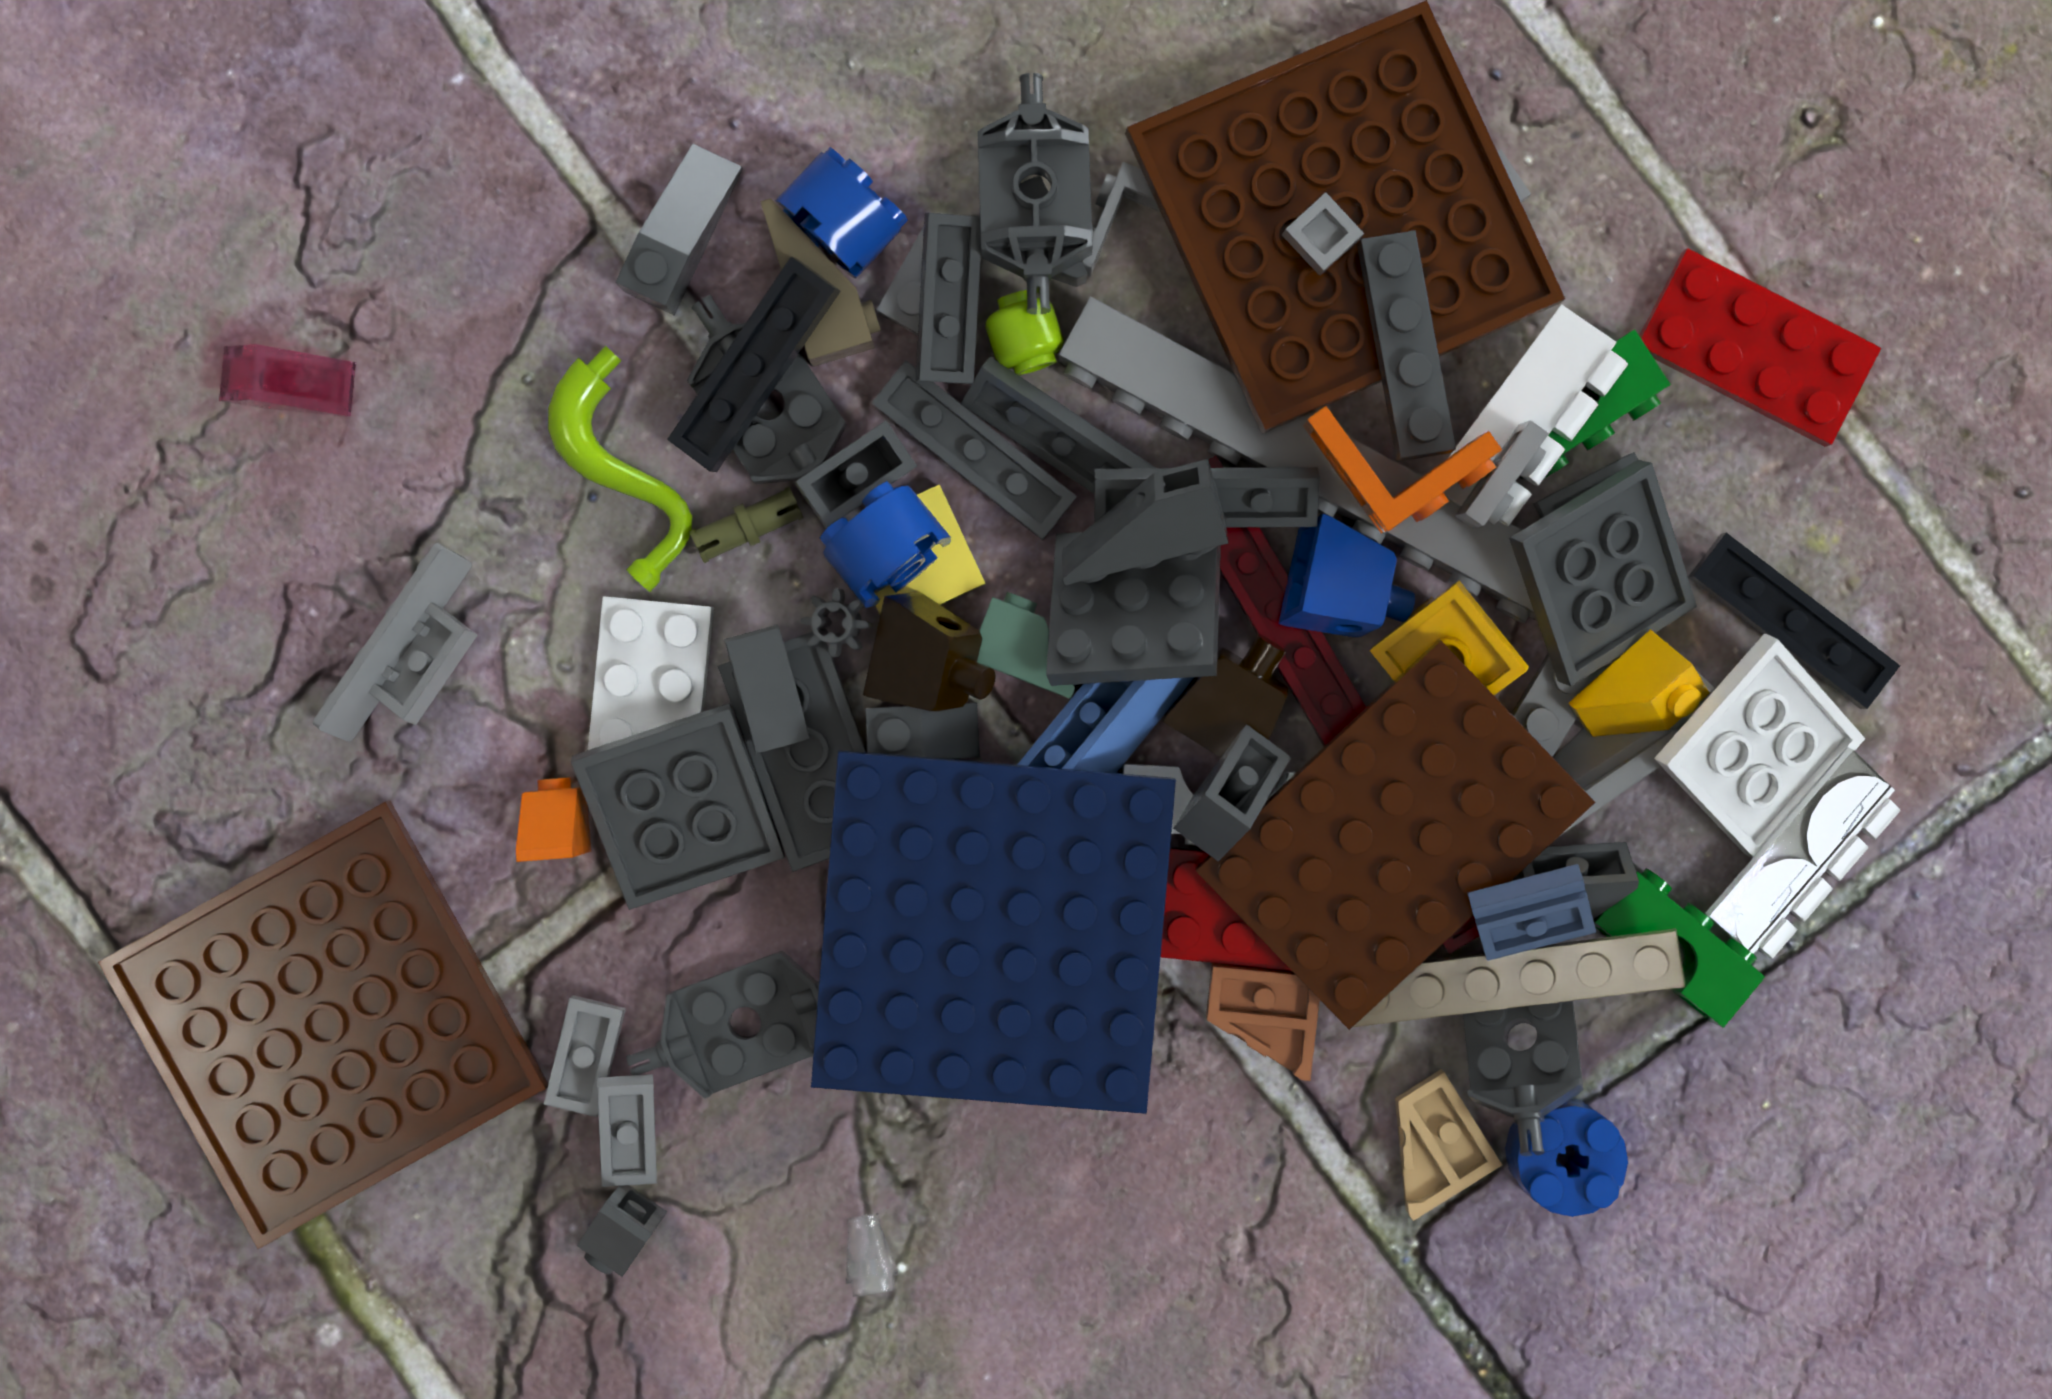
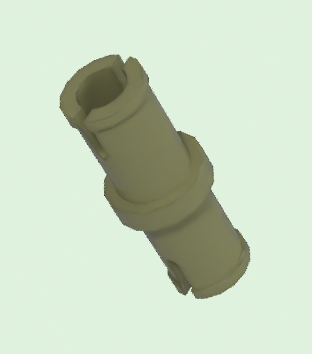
[690,487,804,563]

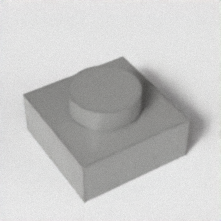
[1282,193,1364,276]

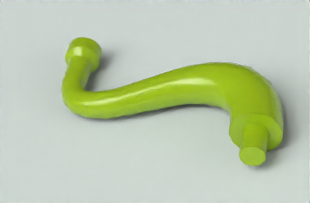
[548,346,692,592]

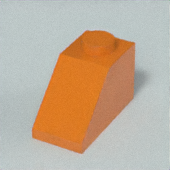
[516,777,591,862]

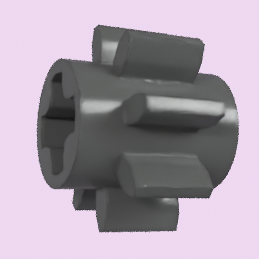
[800,588,873,657]

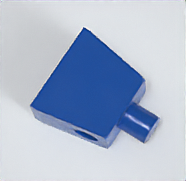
[1278,514,1415,637]

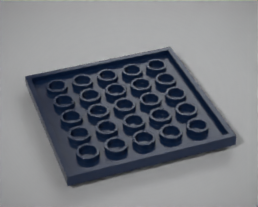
[811,750,1176,1114]

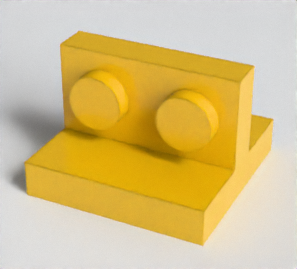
[1369,580,1529,695]

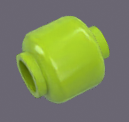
[985,290,1064,376]

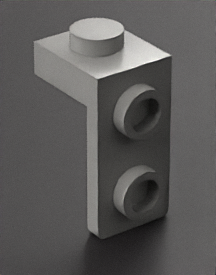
[1082,162,1160,277]

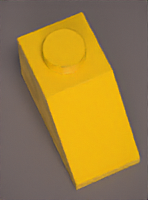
[1568,629,1710,737]

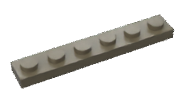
[1353,928,1685,1027]

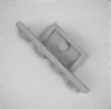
[313,543,478,742]

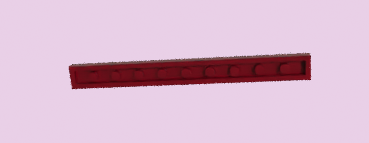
[1208,455,1480,954]

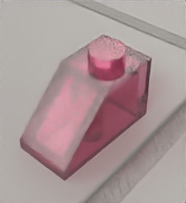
[219,344,356,417]

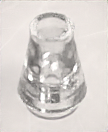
[845,1213,899,1297]

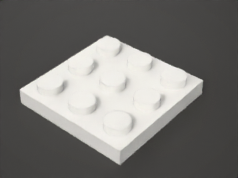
[1654,633,1865,858]

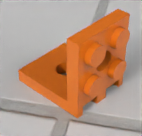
[1303,406,1502,534]

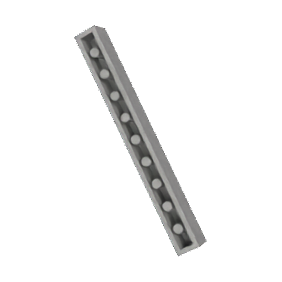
[1058,296,1536,623]

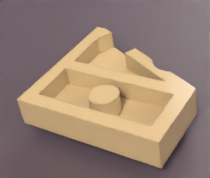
[1395,1069,1502,1221]

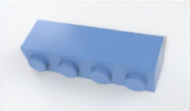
[1017,677,1195,773]

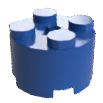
[775,147,908,279]
[819,481,951,608]
[1505,1098,1628,1217]

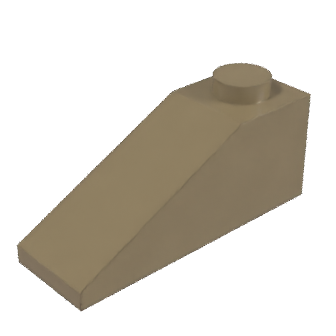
[760,198,881,367]

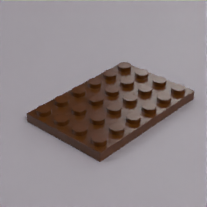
[1195,639,1596,1030]

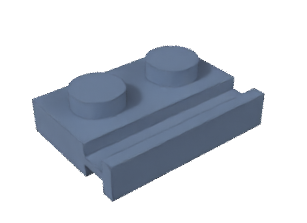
[1467,864,1597,961]

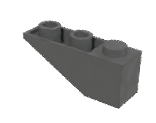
[1062,459,1228,586]

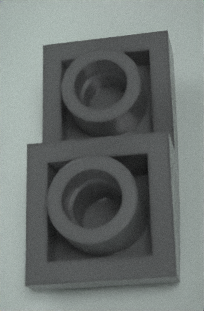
[724,625,810,754]

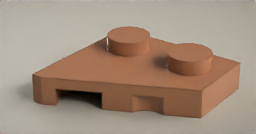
[1206,963,1320,1081]

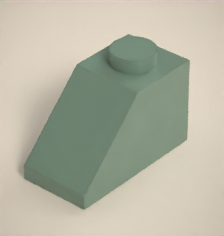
[977,592,1075,699]

